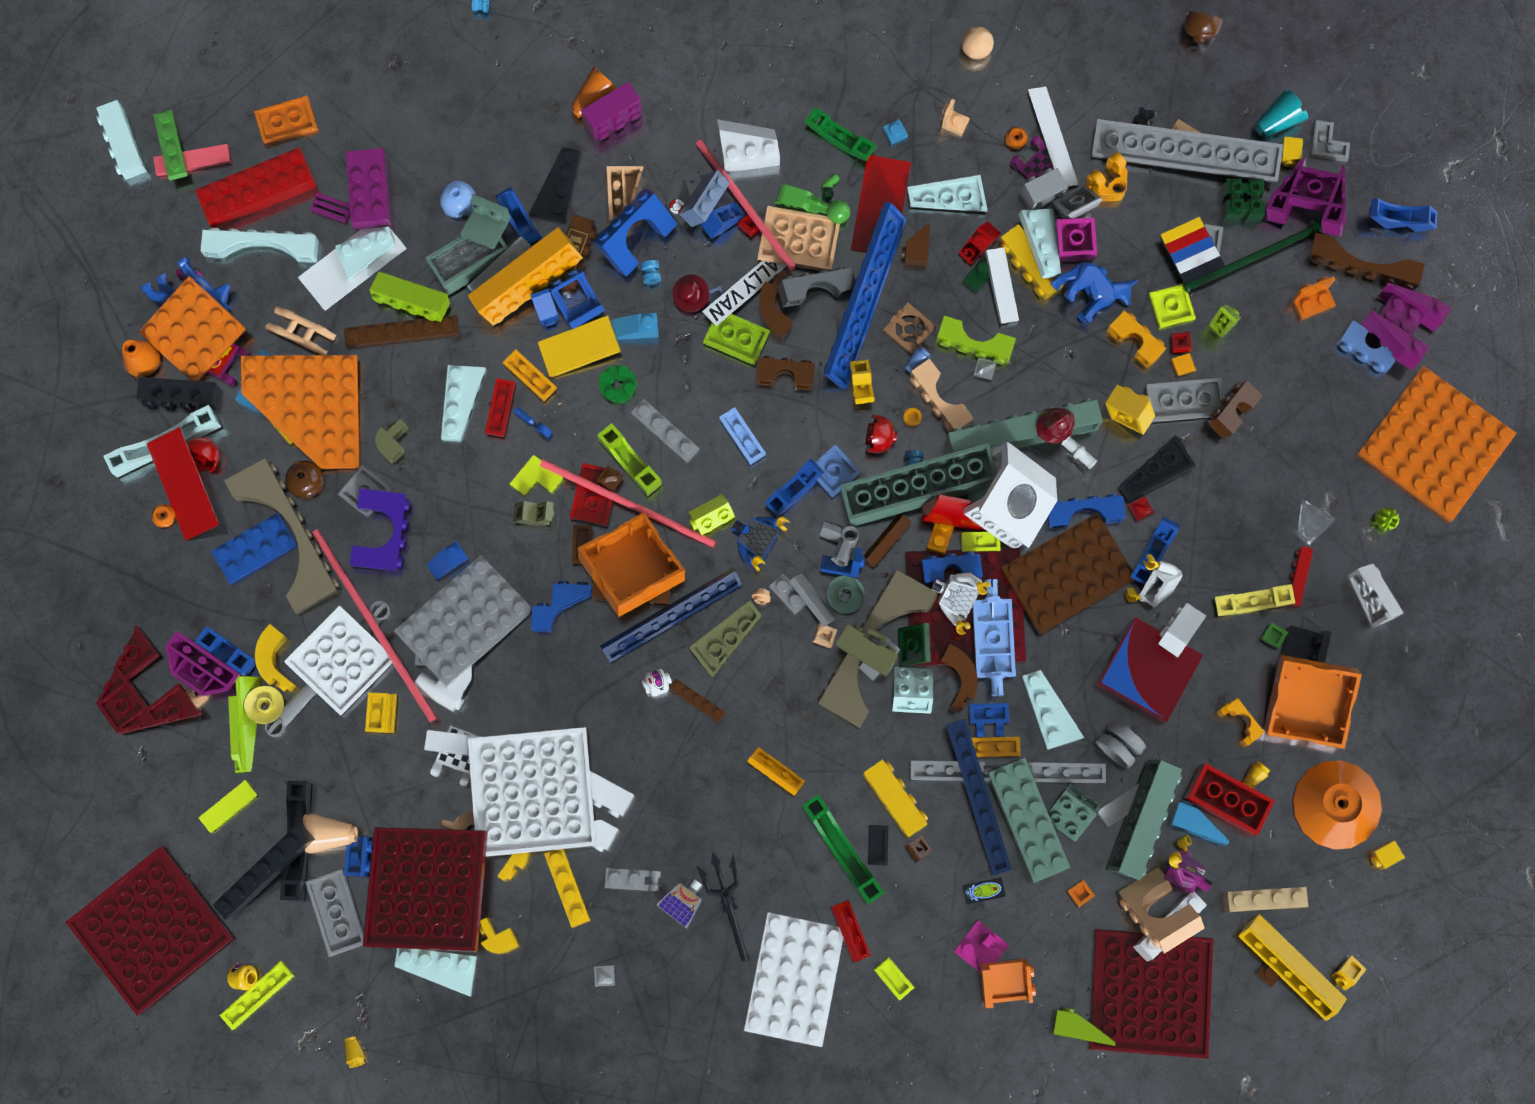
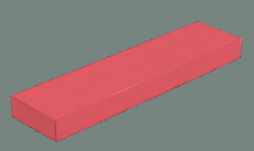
[153,144,231,176]

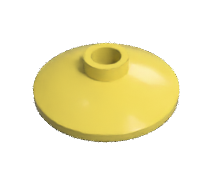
[244,686,284,724]

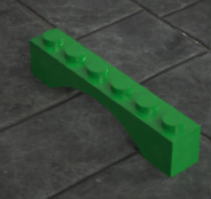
[802,794,885,905]

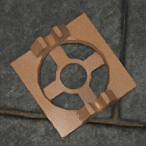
[883,303,936,355]

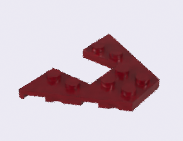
[96,626,202,734]

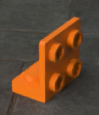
[1291,276,1336,320]

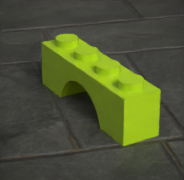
[936,316,1016,365]
[597,423,662,496]

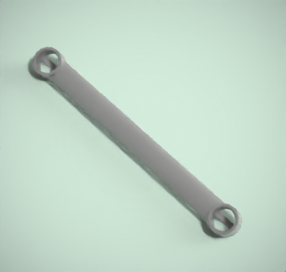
[265,601,391,738]

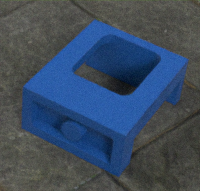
[548,269,605,329]

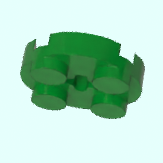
[598,365,637,404]

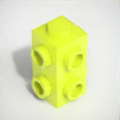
[689,494,735,535]

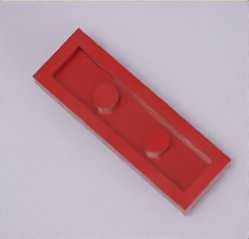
[485,378,516,437]
[831,900,871,963]

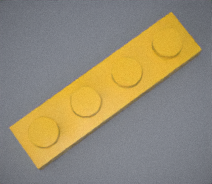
[544,849,590,928]

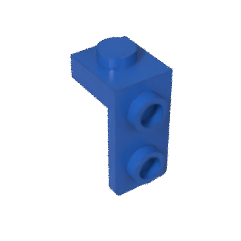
[820,547,865,578]

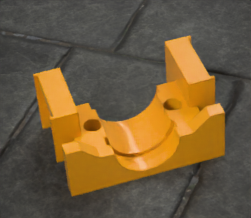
[1216,698,1265,747]

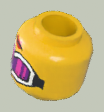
[227,963,257,991]

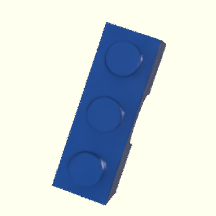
[921,552,983,586]
[195,626,256,676]

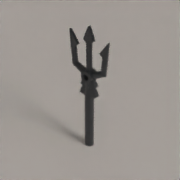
[696,851,749,962]

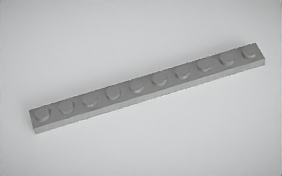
[910,761,1106,783]

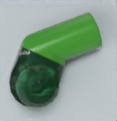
[821,173,840,200]

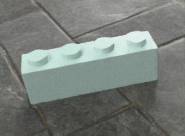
[96,100,147,180]

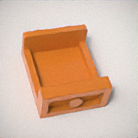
[980,958,1036,1008]

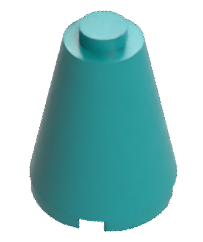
[1254,88,1309,137]

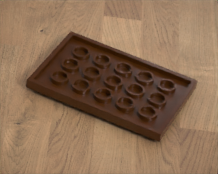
[1000,513,1135,635]

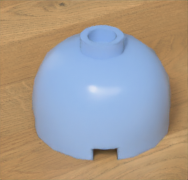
[439,180,476,220]

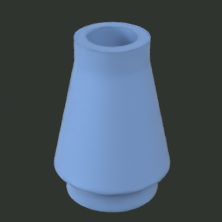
[904,346,931,373]

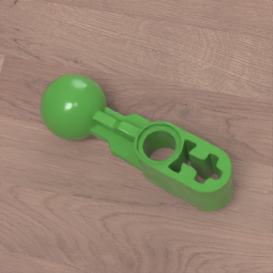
[775,184,851,224]

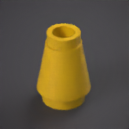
[1242,761,1270,788]
[344,1036,366,1068]

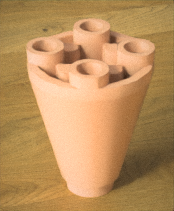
[303,814,358,853]

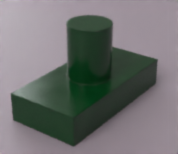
[962,255,990,293]

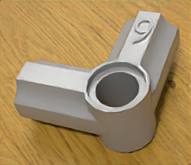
[820,520,859,566]

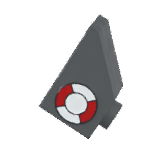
[664,179,690,226]

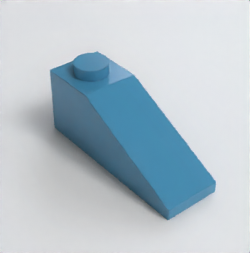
[610,313,659,340]
[1169,800,1229,846]

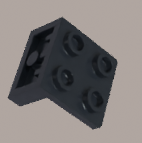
[1282,625,1332,663]

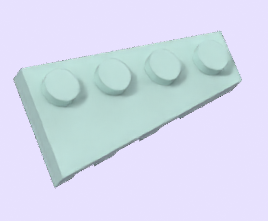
[907,175,987,212]
[1022,670,1084,750]

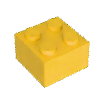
[1105,385,1155,435]

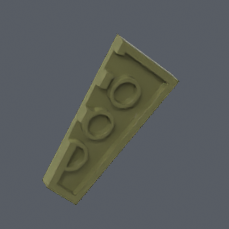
[688,600,762,678]

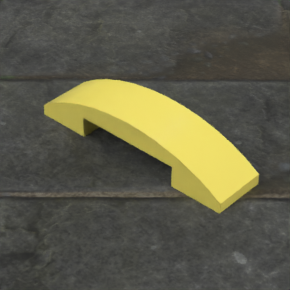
[1215,584,1295,616]

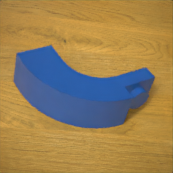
[1131,516,1181,585]

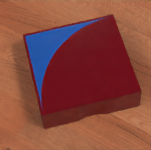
[1095,617,1203,724]

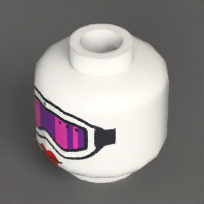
[642,668,672,697]

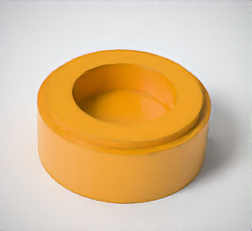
[903,407,922,427]

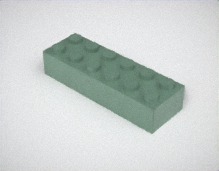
[986,757,1070,883]
[1107,760,1182,880]

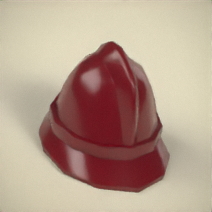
[1036,407,1075,444]

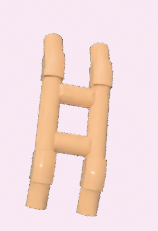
[265,306,336,355]

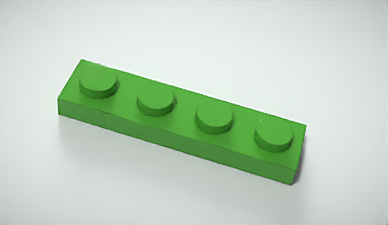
[153,110,188,181]

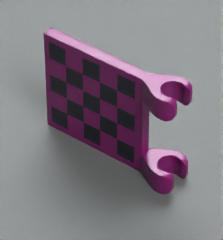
[1010,135,1054,179]

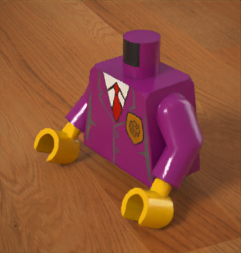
[1164,835,1213,893]

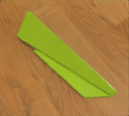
[228,676,262,773]

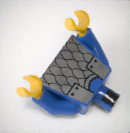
[731,517,790,571]

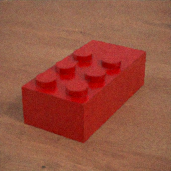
[1183,763,1275,836]

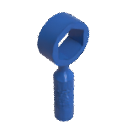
[513,406,553,439]

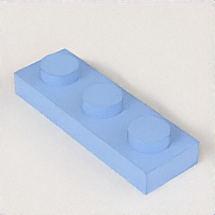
[719,407,766,465]

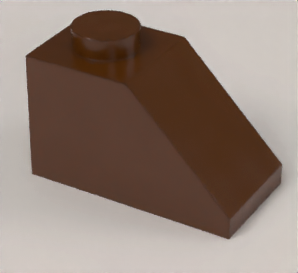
[901,224,930,266]

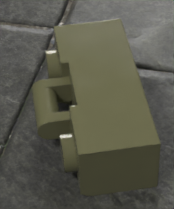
[836,624,899,677]

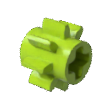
[1375,507,1399,531]

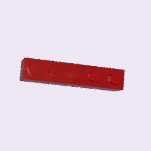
[1289,546,1313,608]

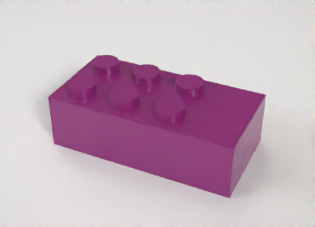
[346,148,392,230]

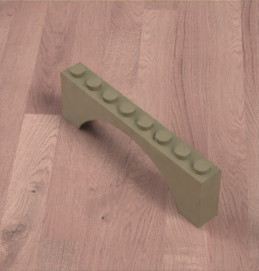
[224,459,339,615]
[818,570,938,729]

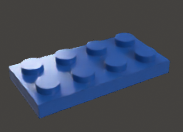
[211,512,298,584]

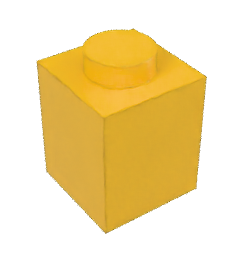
[1280,137,1303,167]
[1370,840,1405,870]

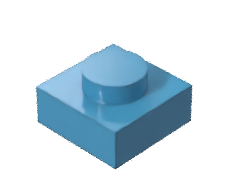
[883,119,908,145]

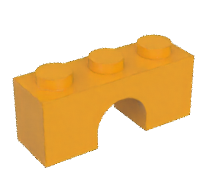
[1107,310,1166,369]

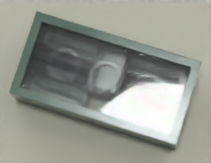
[425,236,508,295]

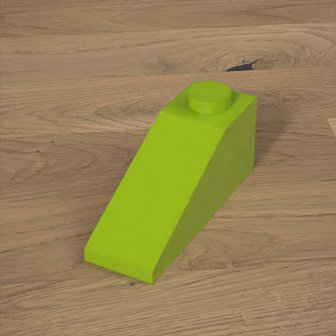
[1208,304,1241,338]
[1054,1007,1115,1046]

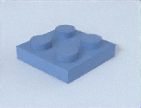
[816,444,861,498]

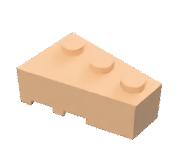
[604,166,644,226]

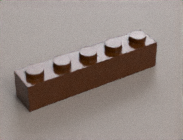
[863,513,912,567]
[669,678,726,723]

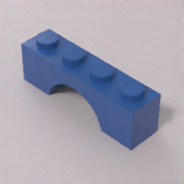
[1046,494,1126,530]

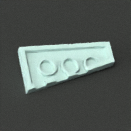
[1018,209,1061,278]
[441,365,486,441]
[395,949,477,997]

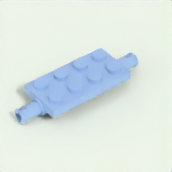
[972,579,1016,696]

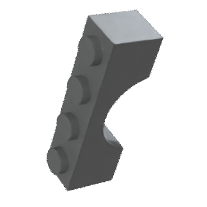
[777,267,856,308]

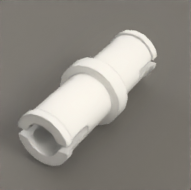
[1061,436,1097,469]

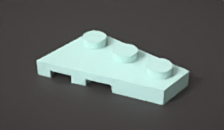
[335,227,396,281]

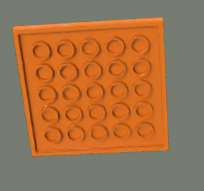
[1357,366,1517,522]

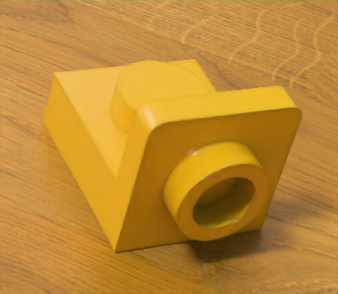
[1331,955,1366,990]

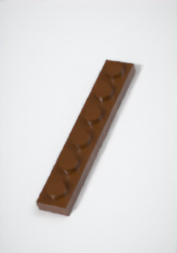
[344,315,459,348]

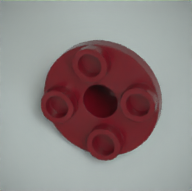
[672,274,710,312]

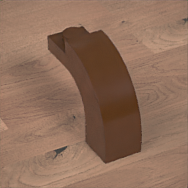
[759,270,793,341]
[939,643,978,713]

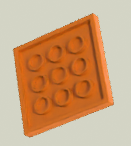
[139,276,247,381]

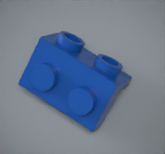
[344,836,373,877]

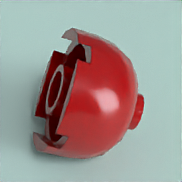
[865,414,897,453]
[186,437,220,473]

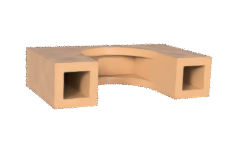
[1119,868,1204,953]

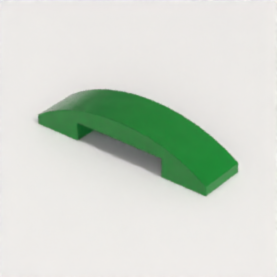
[805,107,877,161]

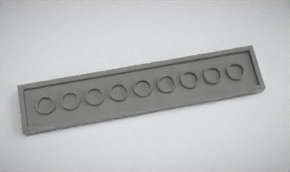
[1091,119,1284,183]

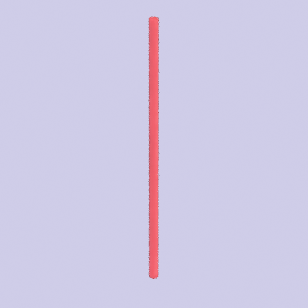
[311,529,436,722]

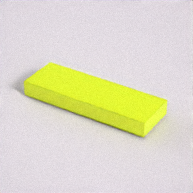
[198,780,258,833]

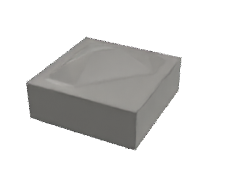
[973,357,997,381]
[594,965,615,987]

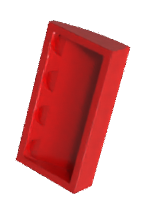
[922,494,1009,532]

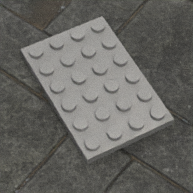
[394,555,532,688]

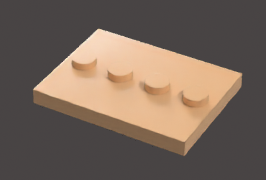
[758,206,840,272]

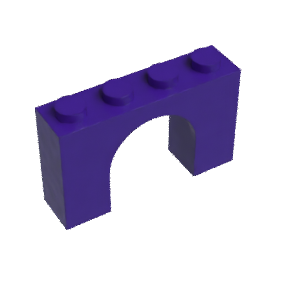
[350,488,410,572]

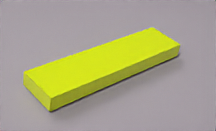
[220,961,294,1030]

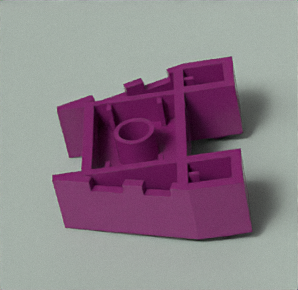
[1266,157,1346,237]
[1361,283,1452,371]

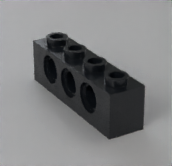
[136,377,219,410]

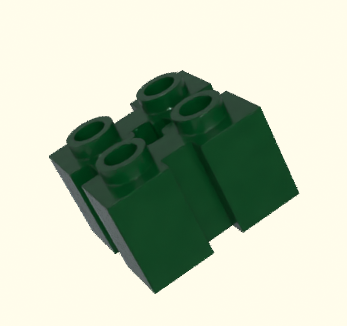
[1222,179,1265,222]

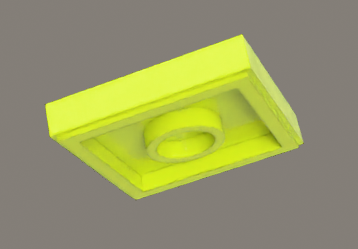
[1148,284,1196,329]

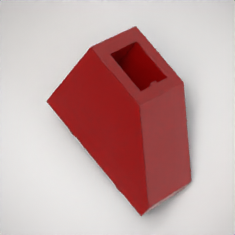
[958,221,1002,266]

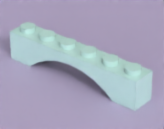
[201,228,319,263]
[103,405,221,477]

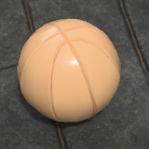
[961,26,994,59]

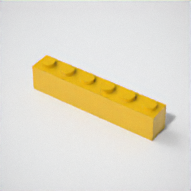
[1239,914,1347,1021]

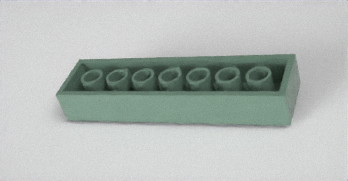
[840,443,998,526]

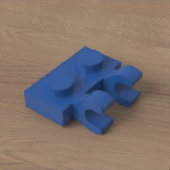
[969,703,1009,738]

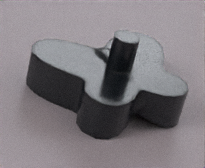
[1134,107,1157,126]

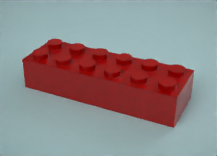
[195,147,317,228]

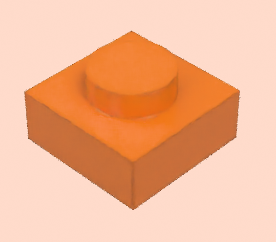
[1067,880,1095,907]

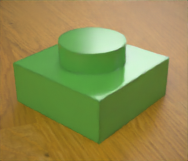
[1261,622,1288,650]

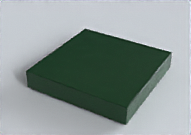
[898,623,931,667]

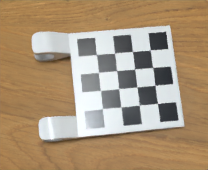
[430,725,477,788]

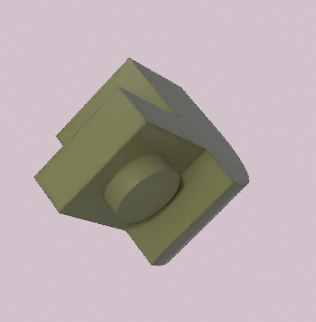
[375,419,408,465]
[513,501,554,526]

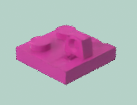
[953,920,1009,972]

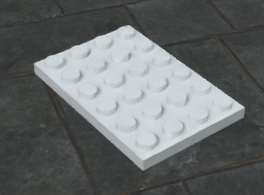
[744,913,843,1047]

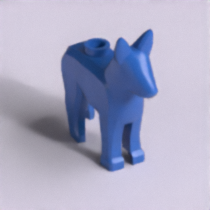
[141,257,232,311]
[1050,262,1138,323]

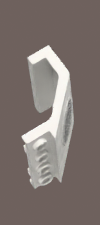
[964,442,1057,548]

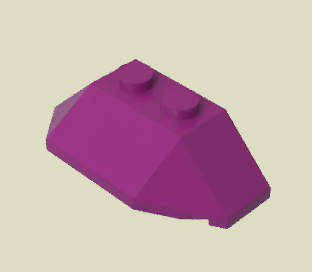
[165,631,240,696]

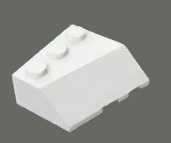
[717,120,780,173]
[1348,564,1403,628]

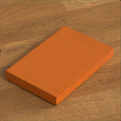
[254,95,318,147]

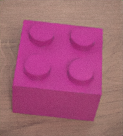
[1055,218,1097,262]

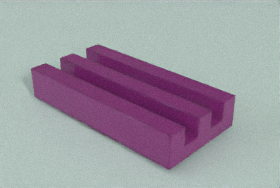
[310,192,350,223]

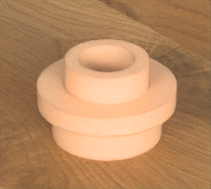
[751,588,771,605]

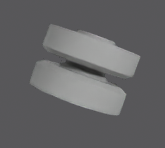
[1096,720,1147,769]

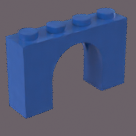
[593,189,677,277]

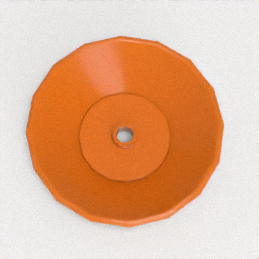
[1293,760,1382,849]

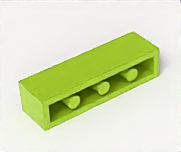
[369,272,450,322]

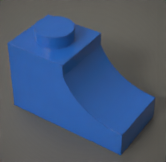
[701,202,745,238]

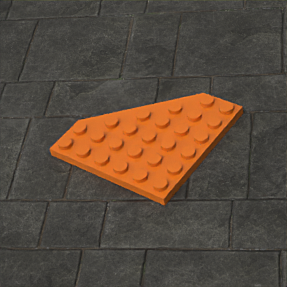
[241,355,359,469]

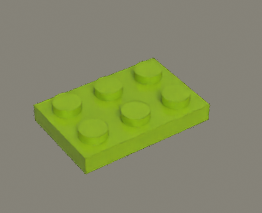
[703,314,770,366]

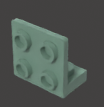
[461,195,511,249]
[1048,783,1102,842]

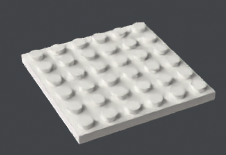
[468,727,596,857]

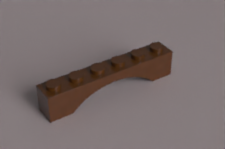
[1306,233,1425,290]

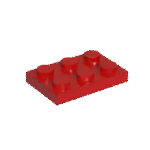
[569,463,620,527]

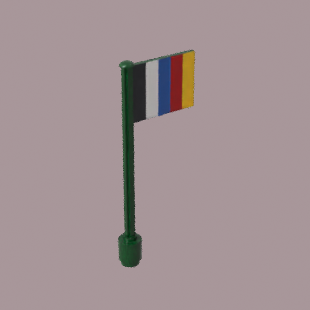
[1159,215,1326,293]

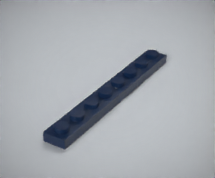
[600,568,742,663]
[946,719,1012,876]

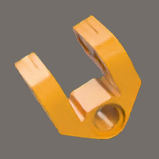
[1085,152,1128,201]

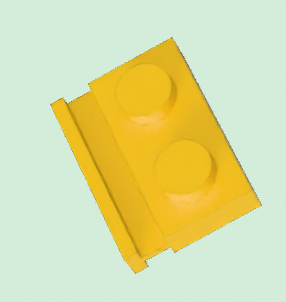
[365,692,397,733]

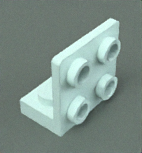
[892,667,933,714]

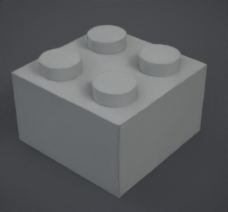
[1019,168,1068,210]

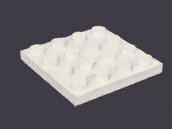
[284,606,392,715]

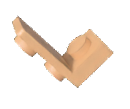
[940,99,970,137]

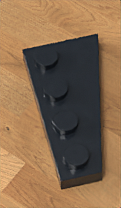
[529,147,581,222]
[1119,435,1196,503]

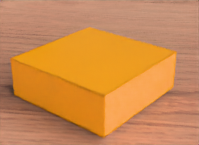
[1171,353,1196,378]

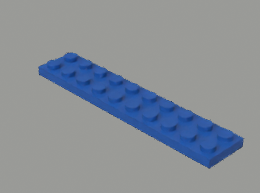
[823,202,907,389]

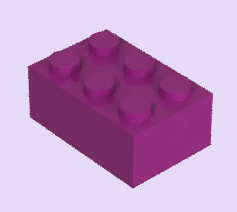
[581,81,642,142]

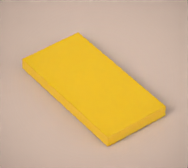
[538,316,621,378]

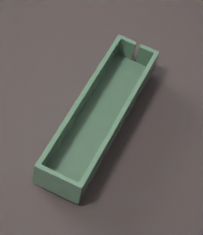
[945,398,1103,454]

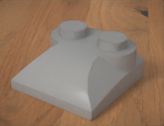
[1053,185,1102,219]

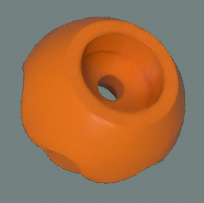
[1005,127,1028,150]
[151,504,175,527]

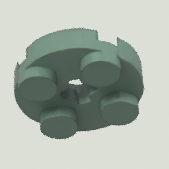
[826,575,865,614]

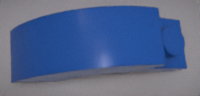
[765,458,824,517]

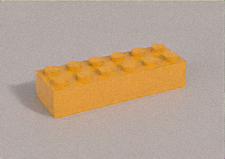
[468,227,583,326]

